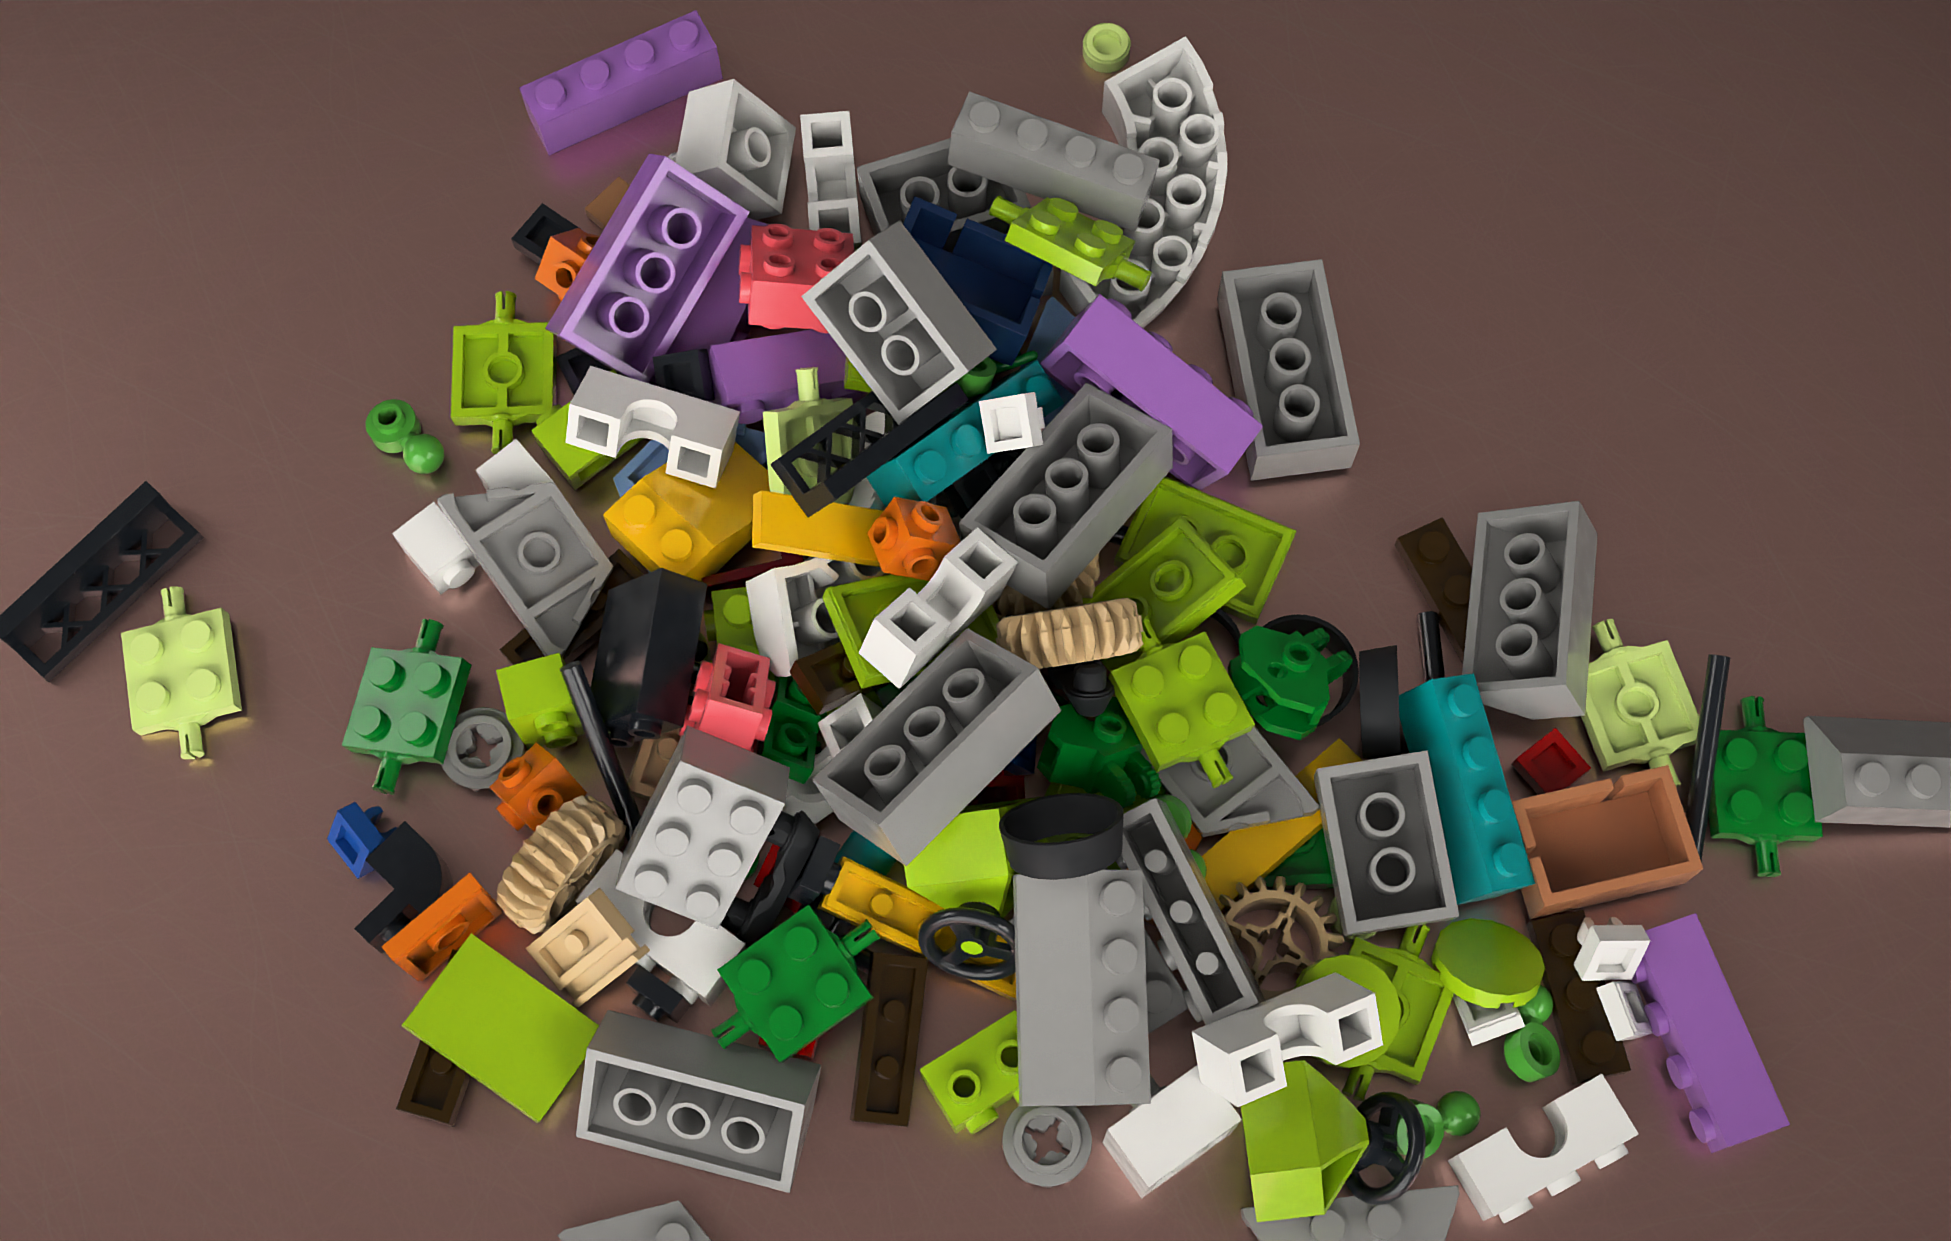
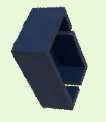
[903,196,1053,366]

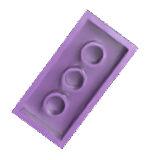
[545,154,750,383]
[1040,294,1263,490]

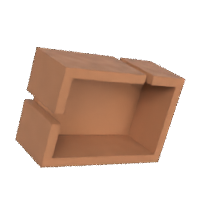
[1511,765,1703,920]

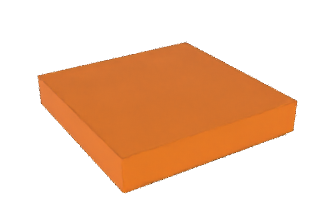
[381,872,503,982]

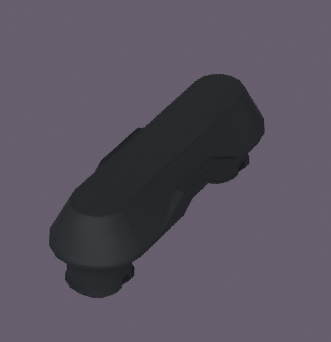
[1047,660,1115,717]
[720,810,820,942]

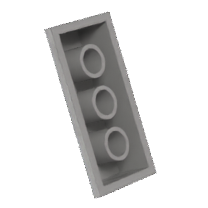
[1462,501,1598,720]
[1803,716,1951,828]
[1013,869,1151,1106]
[576,1010,821,1193]

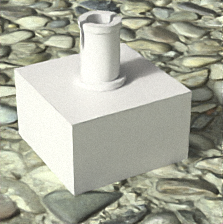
[668,79,796,220]
[1102,1065,1242,1199]

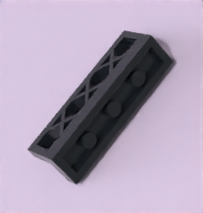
[770,383,969,517]
[0,481,204,682]

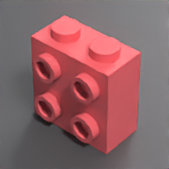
[738,224,854,333]
[679,643,776,752]

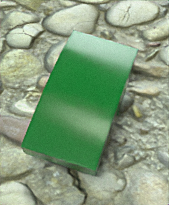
[756,676,827,784]

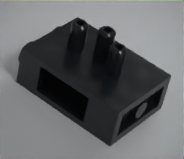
[591,568,708,748]

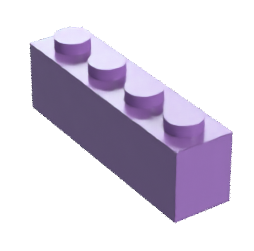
[519,10,723,155]
[649,217,768,403]
[708,329,869,424]
[1630,913,1790,1153]

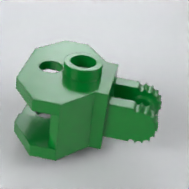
[1227,625,1353,740]
[1037,696,1162,808]

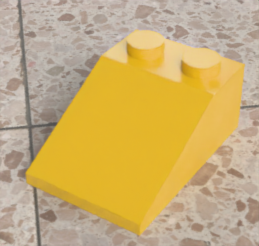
[603,442,770,582]

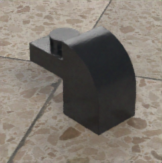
[354,821,453,954]

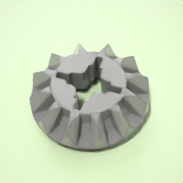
[441,707,525,792]
[1002,1106,1092,1188]

